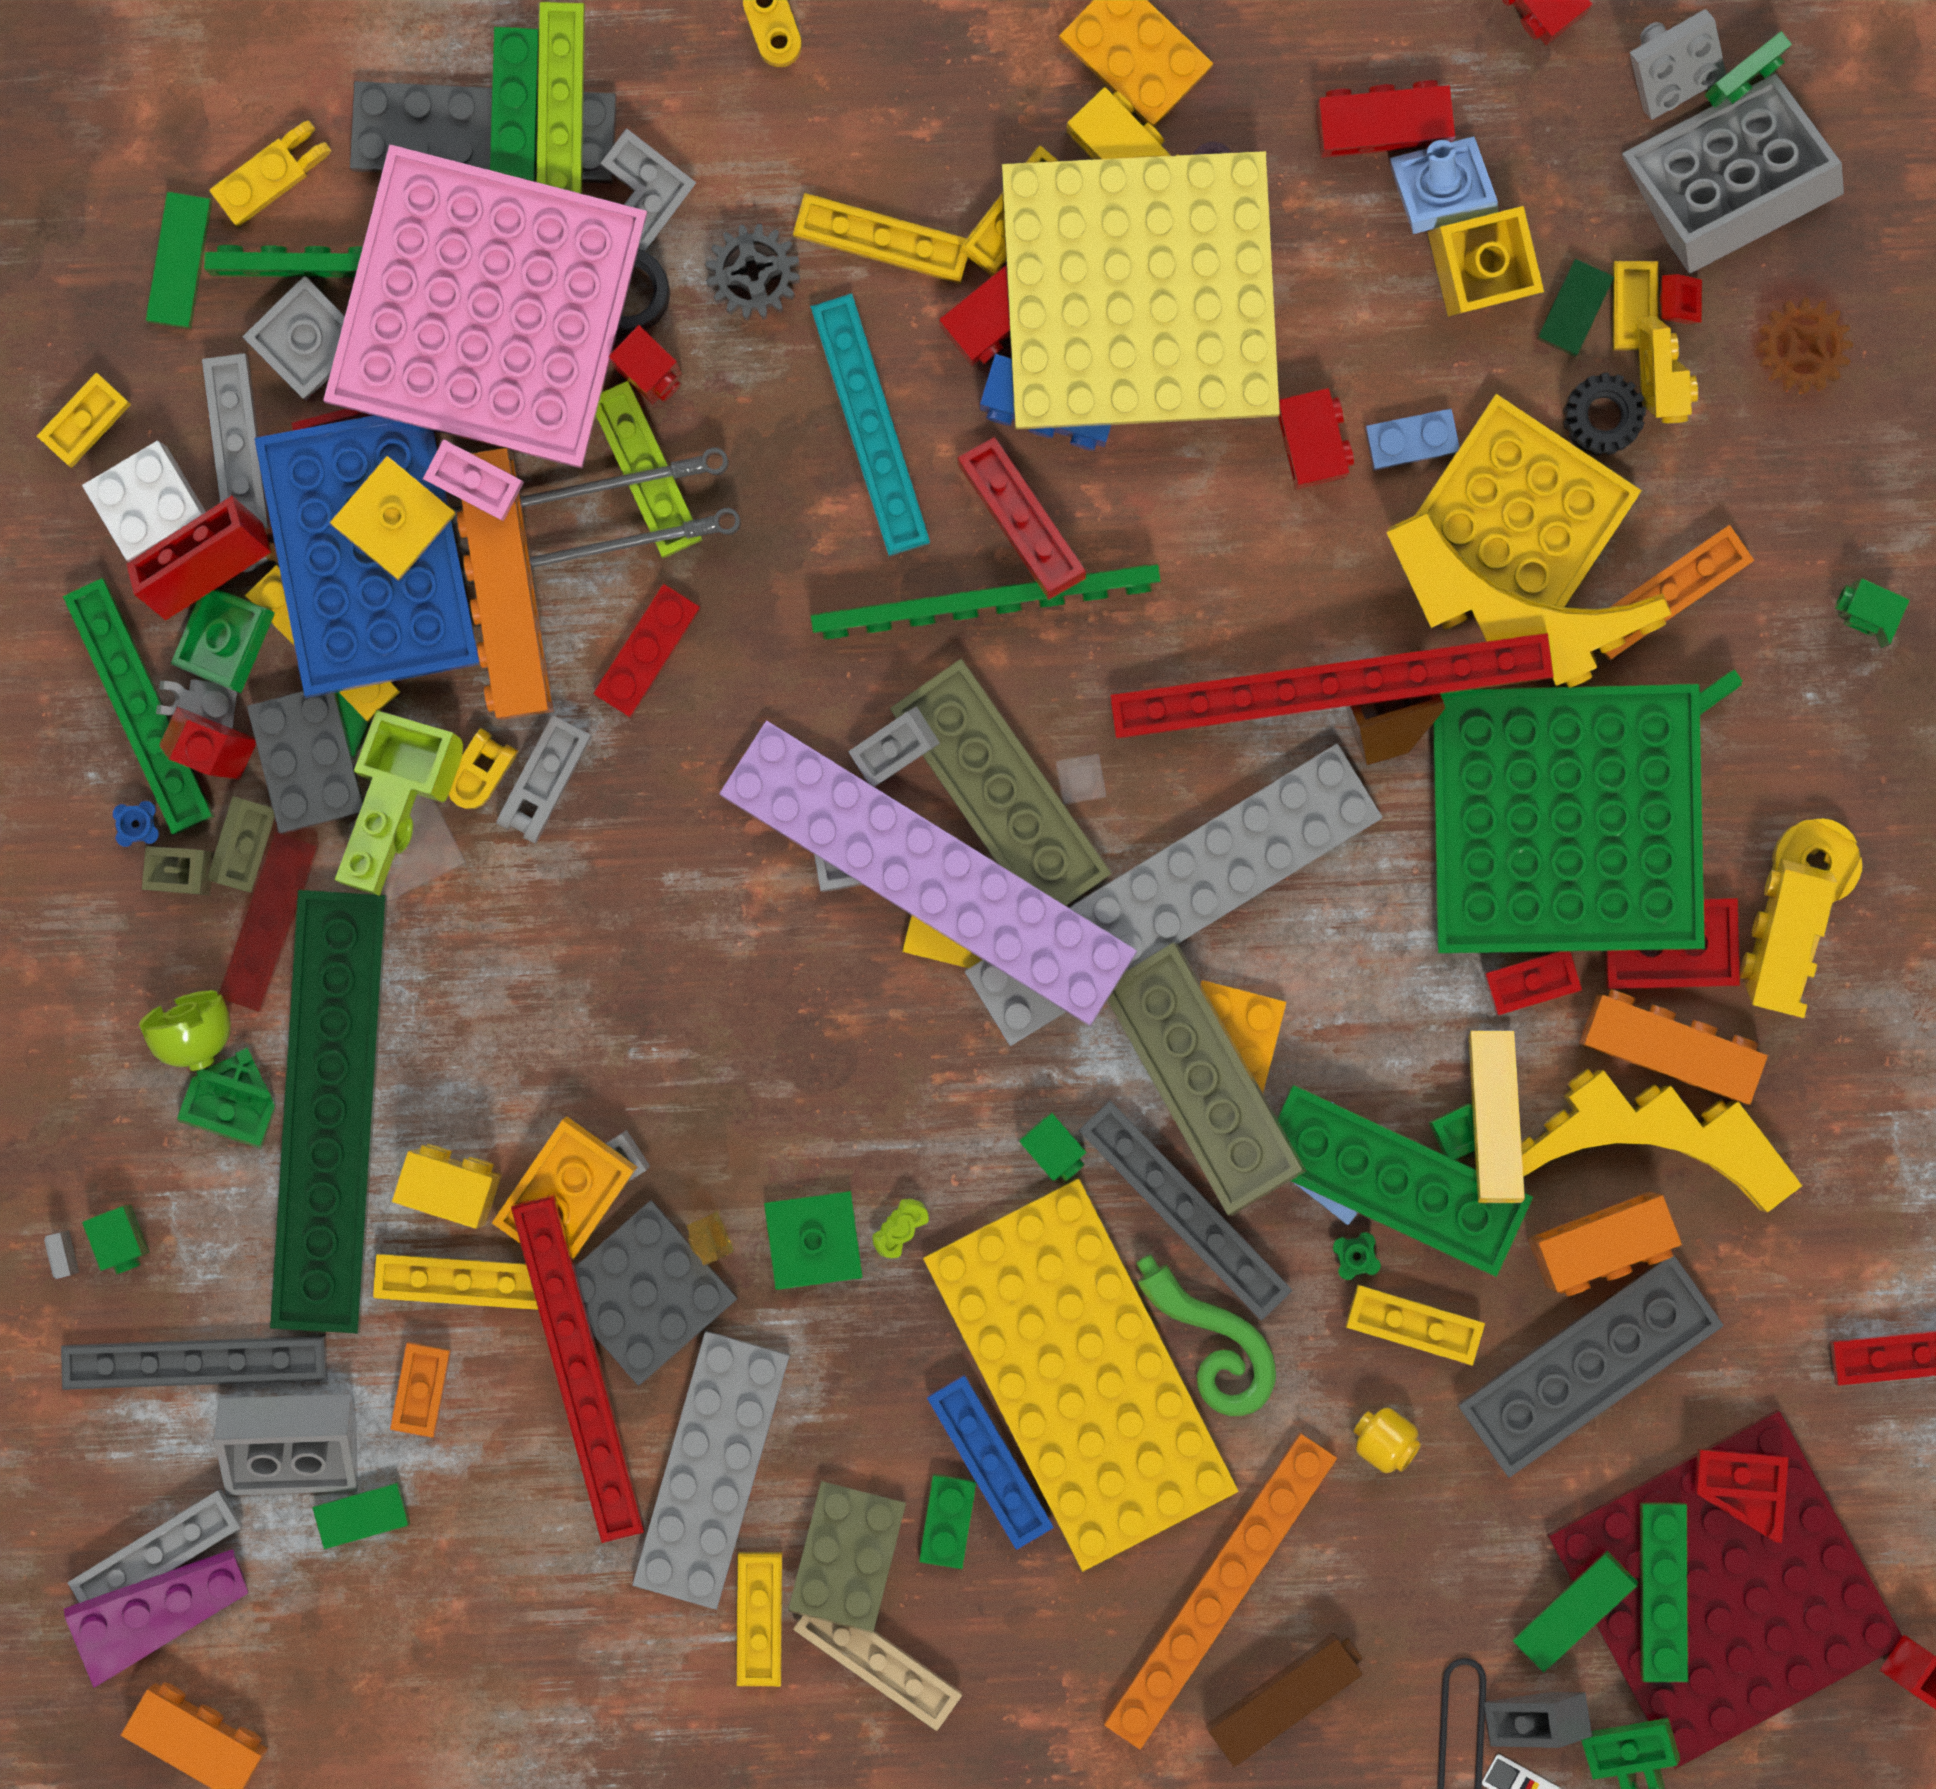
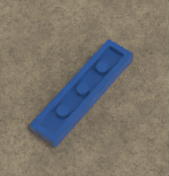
[927,1374,1054,1550]

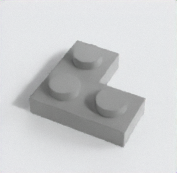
[599,128,696,251]

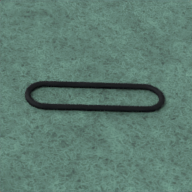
[1438,1658,1487,1789]

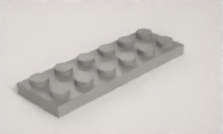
[632,1330,790,1610]

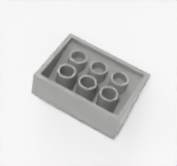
[1622,74,1844,274]

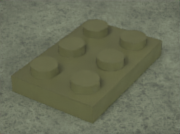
[788,1481,906,1633]

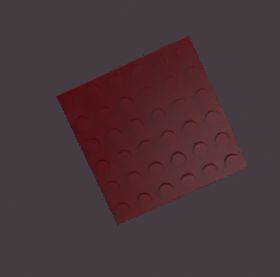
[1547,1409,1902,1769]

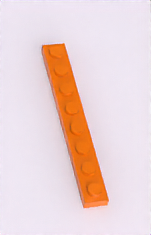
[1103,1432,1337,1750]

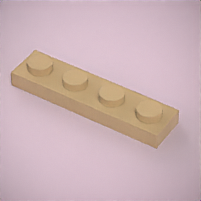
[793,1615,962,1731]

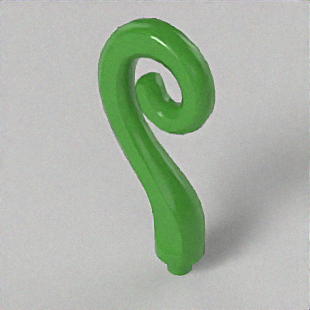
[1136,1254,1276,1416]

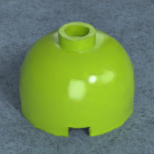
[139,990,231,1071]

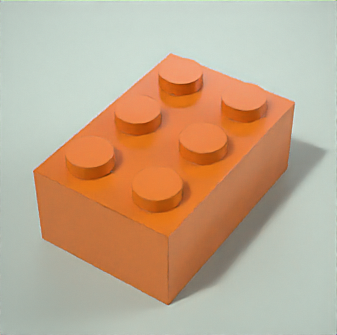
[1527,1191,1682,1297]

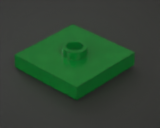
[171,589,275,693]
[764,1191,863,1290]

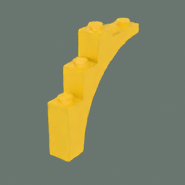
[1386,509,1671,688]
[1521,1069,1802,1212]

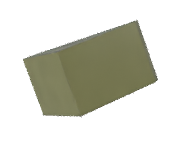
[142,846,214,896]

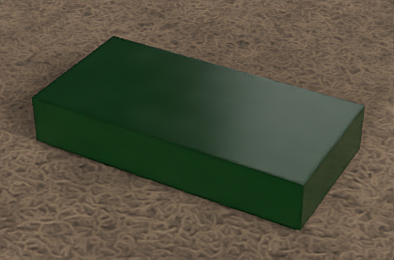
[1536,258,1614,358]

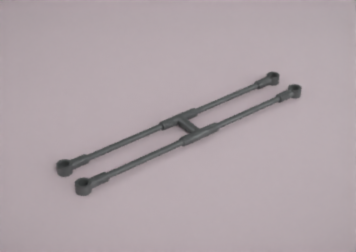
[242,448,741,630]

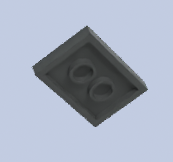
[247,691,364,834]

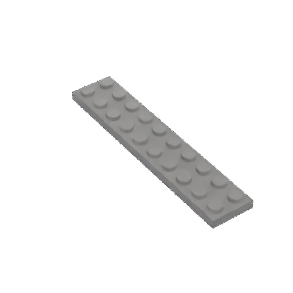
[964,743,1383,1046]

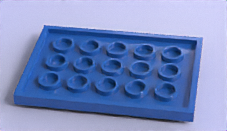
[254,415,480,698]

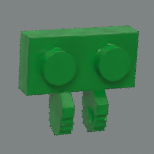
[1581,1718,1680,1789]

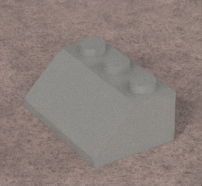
[214,1394,358,1495]

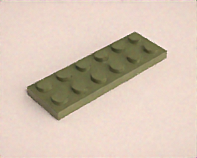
[889,659,1112,906]
[1107,942,1306,1216]

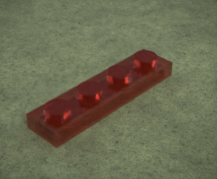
[218,832,319,1012]

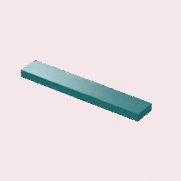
[810,293,930,557]

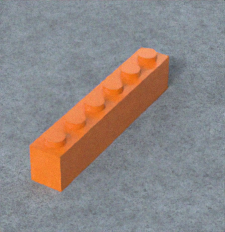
[457,448,554,720]

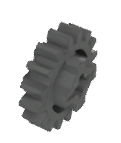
[705,224,800,321]

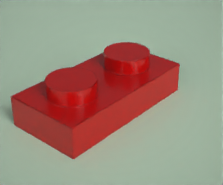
[1484,951,1582,1016]

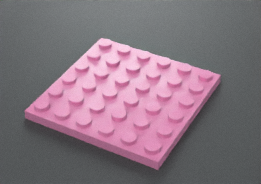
[323,144,648,469]

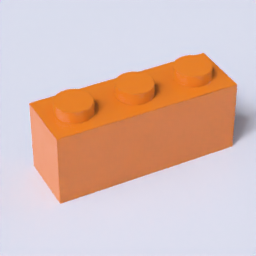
[120,1682,269,1789]

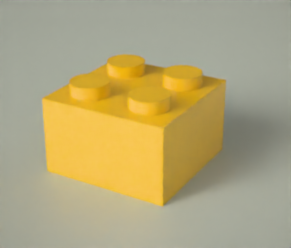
[1427,206,1544,317]
[392,1143,502,1229]

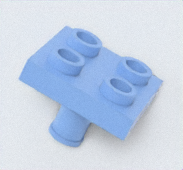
[1390,137,1498,234]

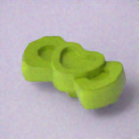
[872,1198,929,1259]

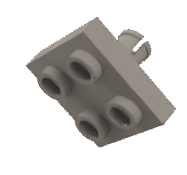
[1629,9,1726,120]

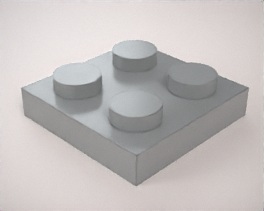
[242,276,345,401]

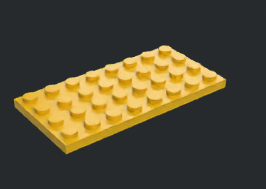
[923,1178,1239,1572]

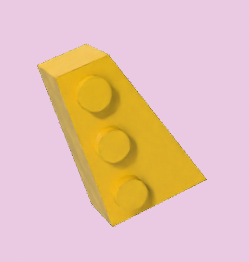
[1740,859,1837,1018]

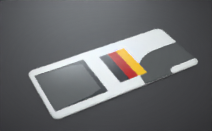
[1482,1754,1561,1789]

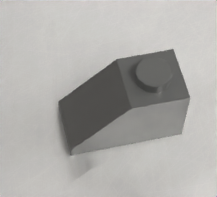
[1484,1692,1592,1748]

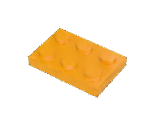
[1059,0,1213,127]
[1200,980,1286,1093]
[492,1116,638,1260]

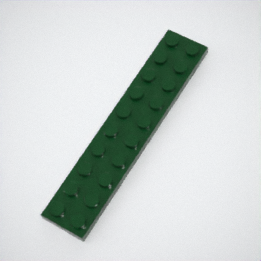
[270,890,388,1334]

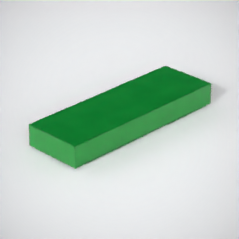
[146,192,213,329]
[1513,1551,1639,1673]

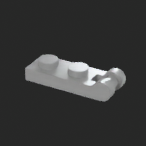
[496,715,592,844]

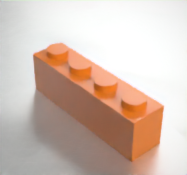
[1579,989,1768,1105]

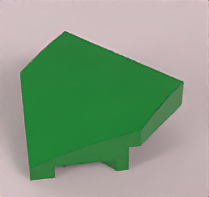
[177,1047,276,1149]

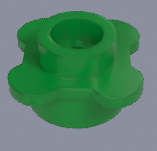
[1333,1232,1381,1280]

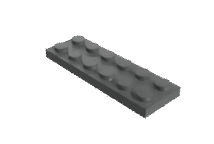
[350,81,617,184]
[1456,1254,1724,1478]

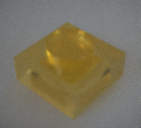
[686,1211,734,1266]

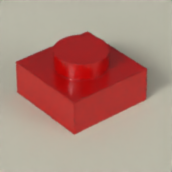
[1660,274,1702,325]

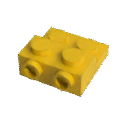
[1638,316,1698,423]

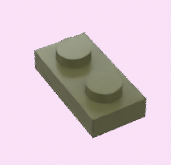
[207,796,275,893]

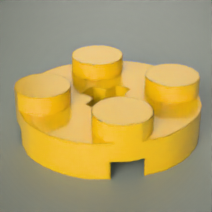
[1772,818,1862,903]

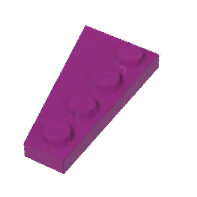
[64,1549,248,1688]

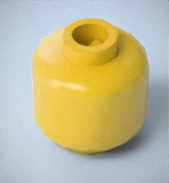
[1353,1407,1421,1473]

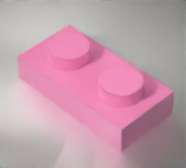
[423,439,524,521]

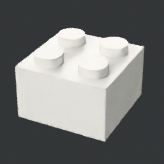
[82,441,205,562]

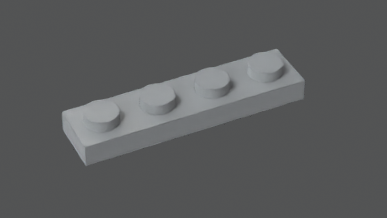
[202,353,270,529]
[68,1489,243,1603]

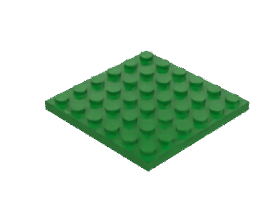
[1434,684,1705,953]

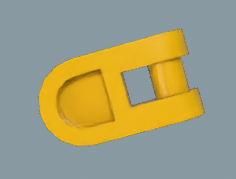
[449,728,519,809]

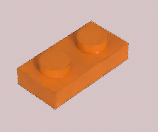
[390,1342,451,1438]

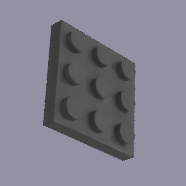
[575,1200,738,1386]

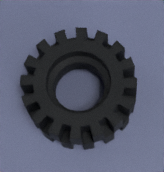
[1563,373,1646,456]

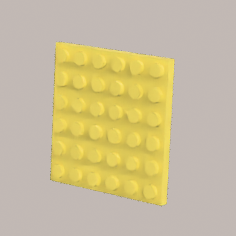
[1002,151,1280,430]

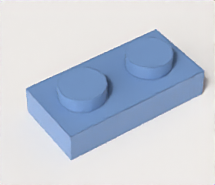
[1365,409,1460,471]

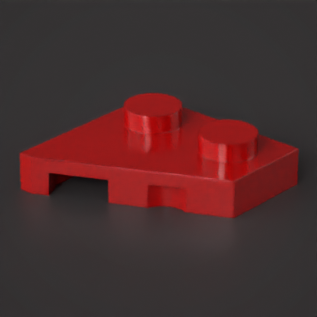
[1694,1449,1789,1543]

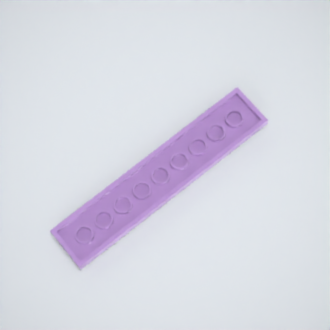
[719,720,1137,1027]

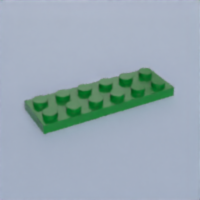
[1277,1085,1533,1277]

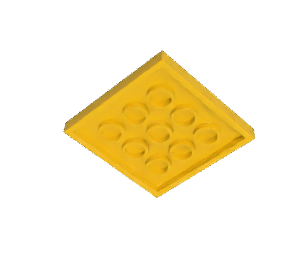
[1415,394,1642,608]

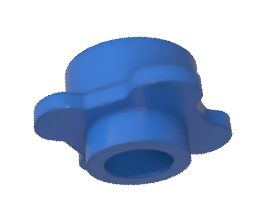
[113,801,159,847]

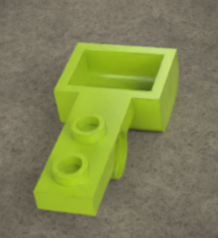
[335,710,463,896]

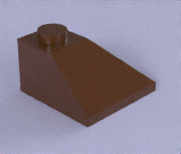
[1346,648,1445,766]

